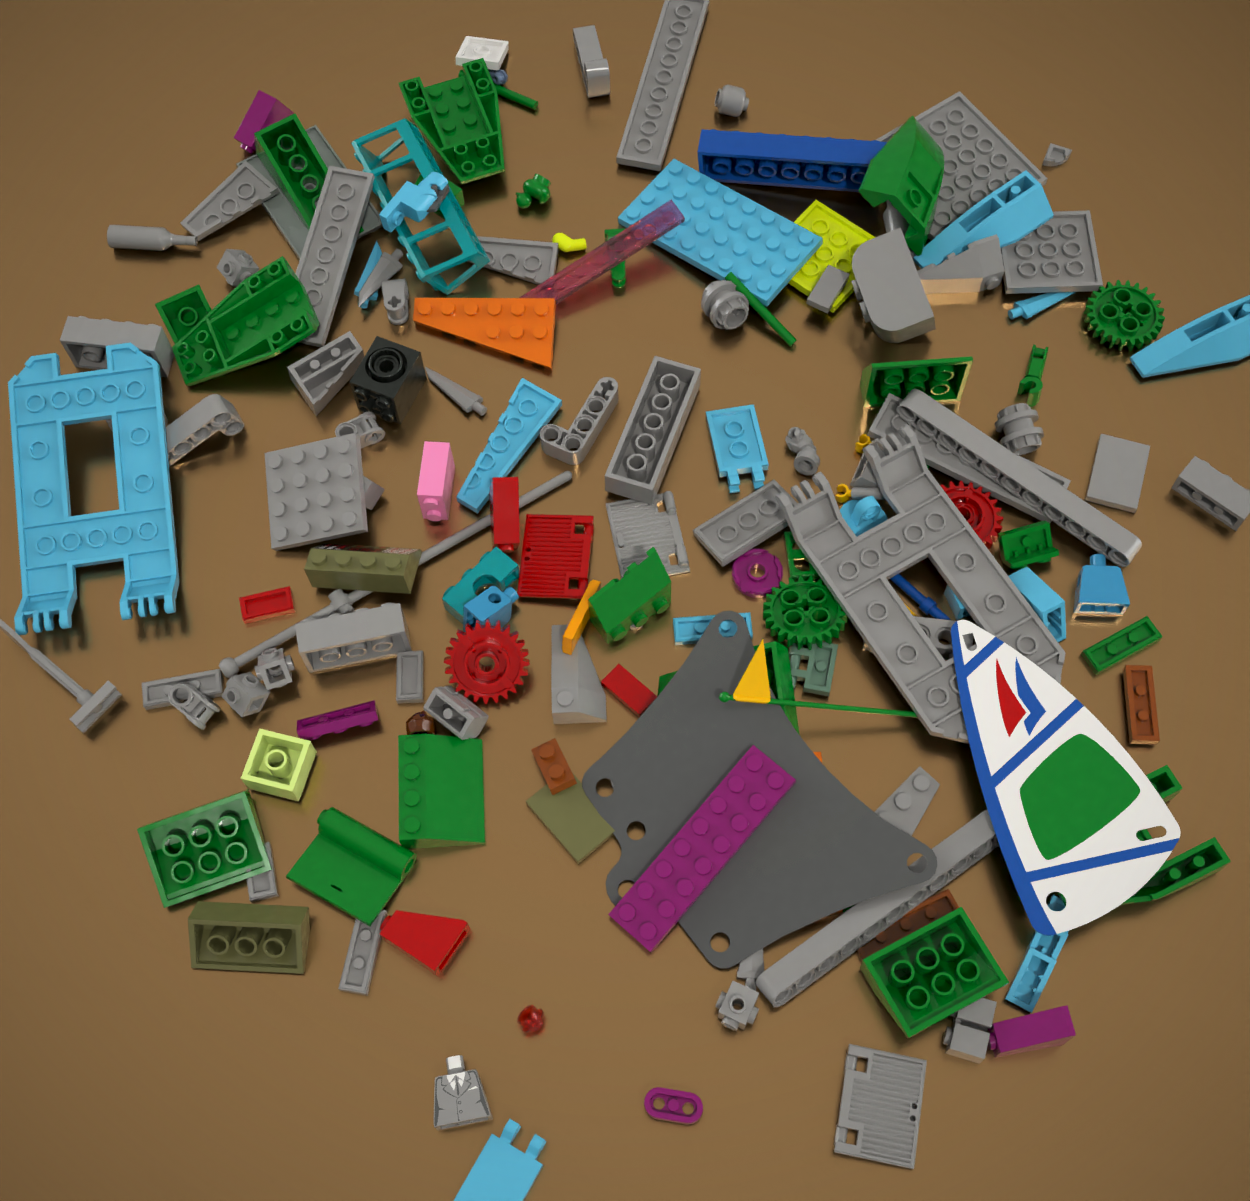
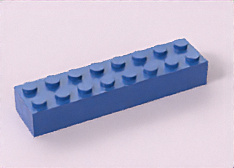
[697,129,887,192]

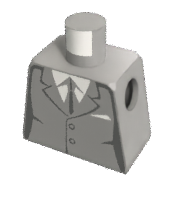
[434,1055,493,1130]

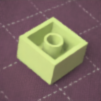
[241,728,317,802]

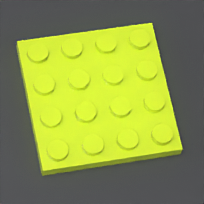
[789,200,876,313]

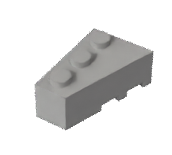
[287,331,364,416]

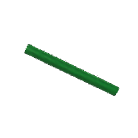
[458,70,538,110]
[725,272,797,347]

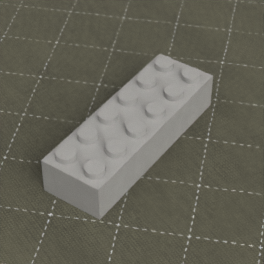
[605,356,701,505]

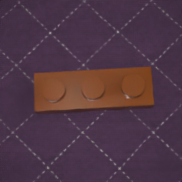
[1123,665,1160,745]

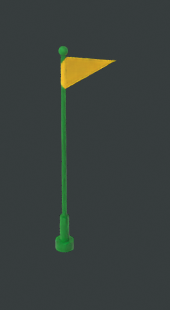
[719,639,918,718]

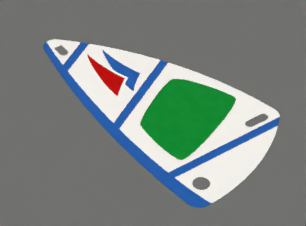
[951,620,1181,936]

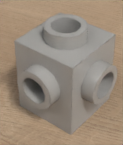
[217,249,259,287]
[254,648,295,690]
[221,672,270,717]
[715,981,759,1031]

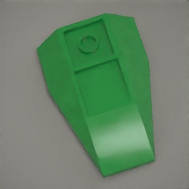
[398,58,505,184]
[858,116,944,256]
[172,256,320,386]

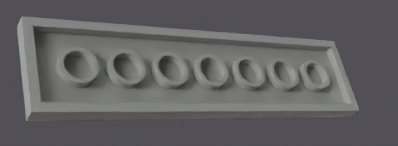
[296,166,375,347]
[867,393,1071,524]

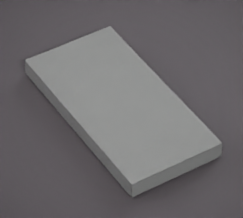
[693,480,798,567]

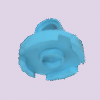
[840,496,888,537]

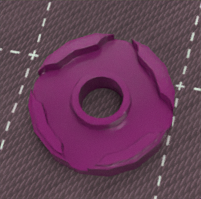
[732,549,783,598]

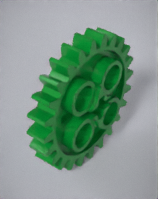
[1084,280,1165,351]
[763,576,848,650]

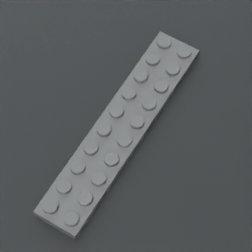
[616,0,709,171]

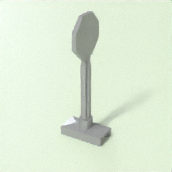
[0,619,122,733]

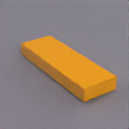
[562,579,601,655]

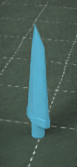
[354,240,382,308]
[1008,292,1075,319]

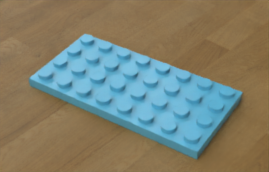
[618,159,823,307]

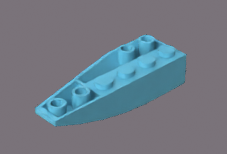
[913,170,1054,269]
[1129,295,1250,378]

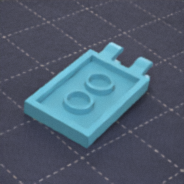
[706,404,769,493]
[454,1119,547,1201]

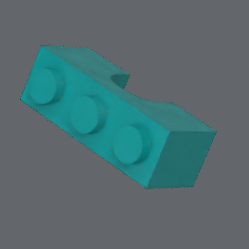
[442,547,520,624]

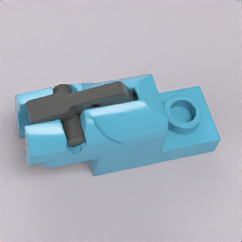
[379,171,450,232]

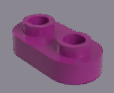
[644,1087,703,1124]

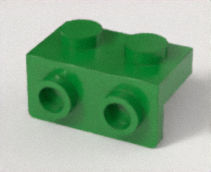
[997,520,1059,570]

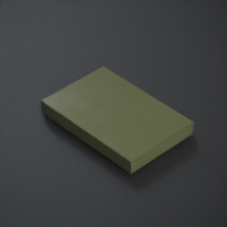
[526,774,615,864]

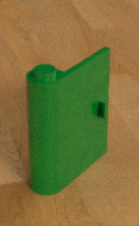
[286,807,417,926]

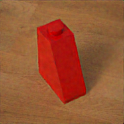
[489,477,520,553]
[379,910,471,976]

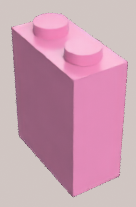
[417,441,455,521]

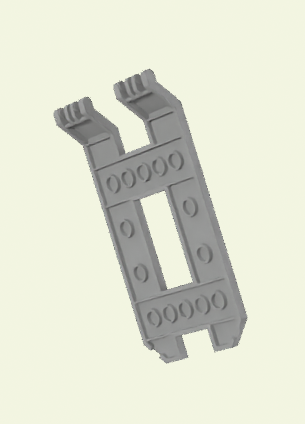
[775,424,1066,744]

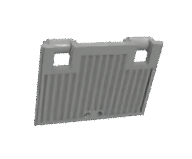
[606,491,690,578]
[834,1044,927,1169]

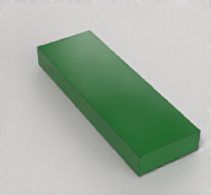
[1081,616,1163,675]

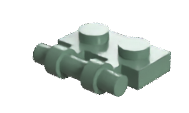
[788,642,838,696]

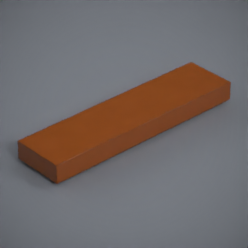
[856,889,959,962]

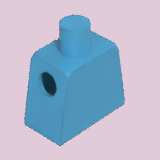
[1073,554,1130,615]
[463,586,519,632]

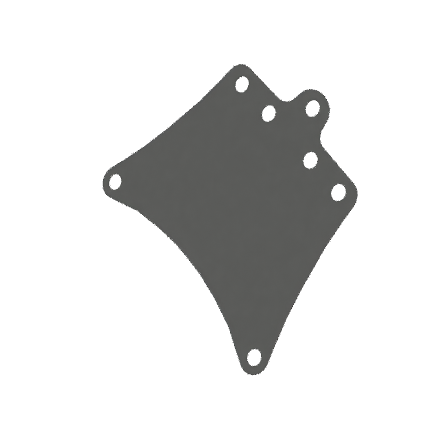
[582,611,937,969]

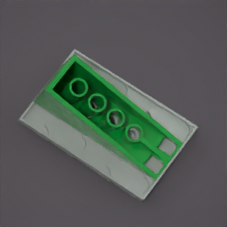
[236,113,383,261]

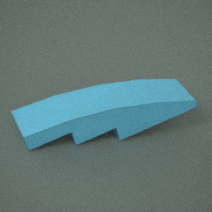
[1005,895,1069,1013]

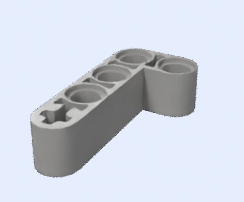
[573,25,610,98]
[540,377,619,465]
[165,394,244,467]

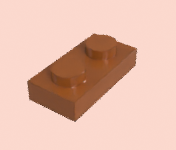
[531,738,577,795]

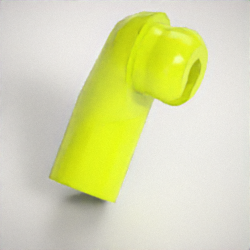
[552,233,587,252]

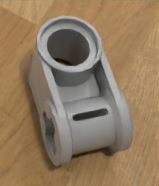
[382,278,409,325]
[335,412,385,449]
[168,682,221,730]

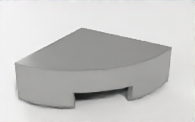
[1042,143,1072,166]

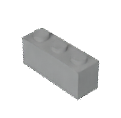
[1172,456,1250,531]

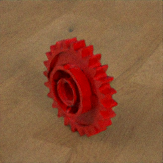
[940,480,1003,549]
[444,619,530,704]

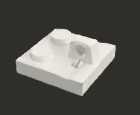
[456,36,509,70]

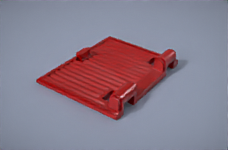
[517,514,594,600]

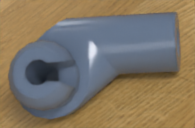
[488,69,508,85]

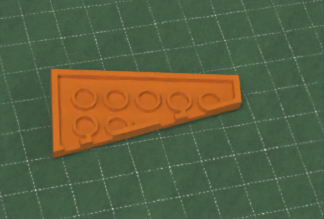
[413,298,556,370]

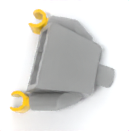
[835,434,894,503]

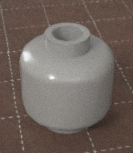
[715,84,749,117]

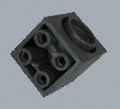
[350,336,427,424]

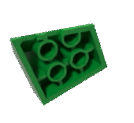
[588,547,671,644]

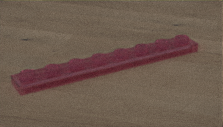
[520,199,685,304]

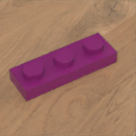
[297,700,378,740]

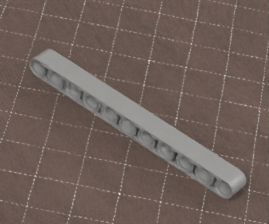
[897,389,1142,567]
[756,809,999,1007]

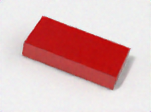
[239,586,295,624]
[601,664,657,718]

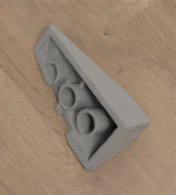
[917,234,1004,294]
[551,625,607,724]

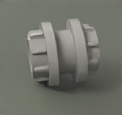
[701,280,749,330]
[994,403,1044,456]

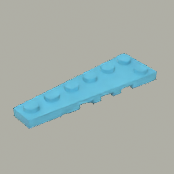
[456,378,562,514]

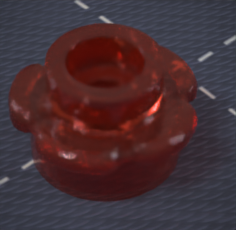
[517,1005,544,1033]

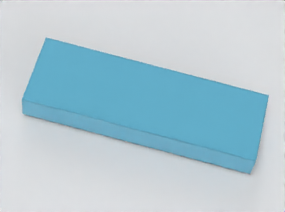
[673,612,753,645]

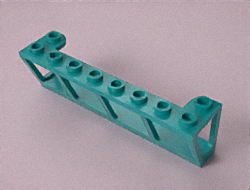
[351,118,490,295]

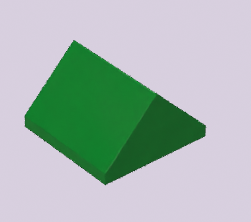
[155,284,211,344]

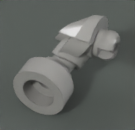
[785,427,820,475]

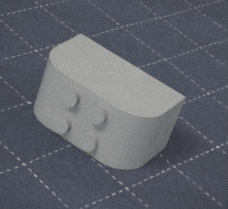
[851,228,936,343]

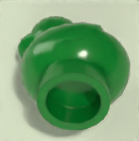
[516,174,551,209]

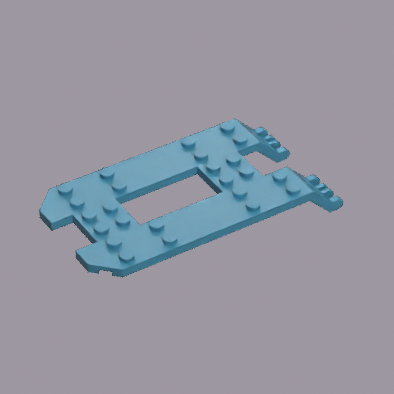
[8,343,180,635]

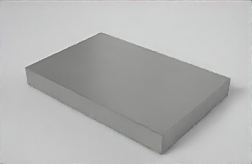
[1085,434,1150,513]

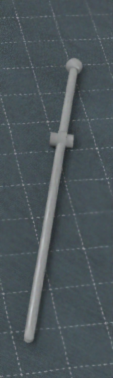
[219,471,572,678]

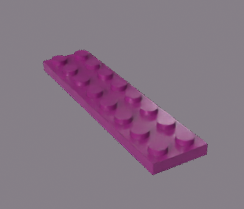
[608,745,796,953]

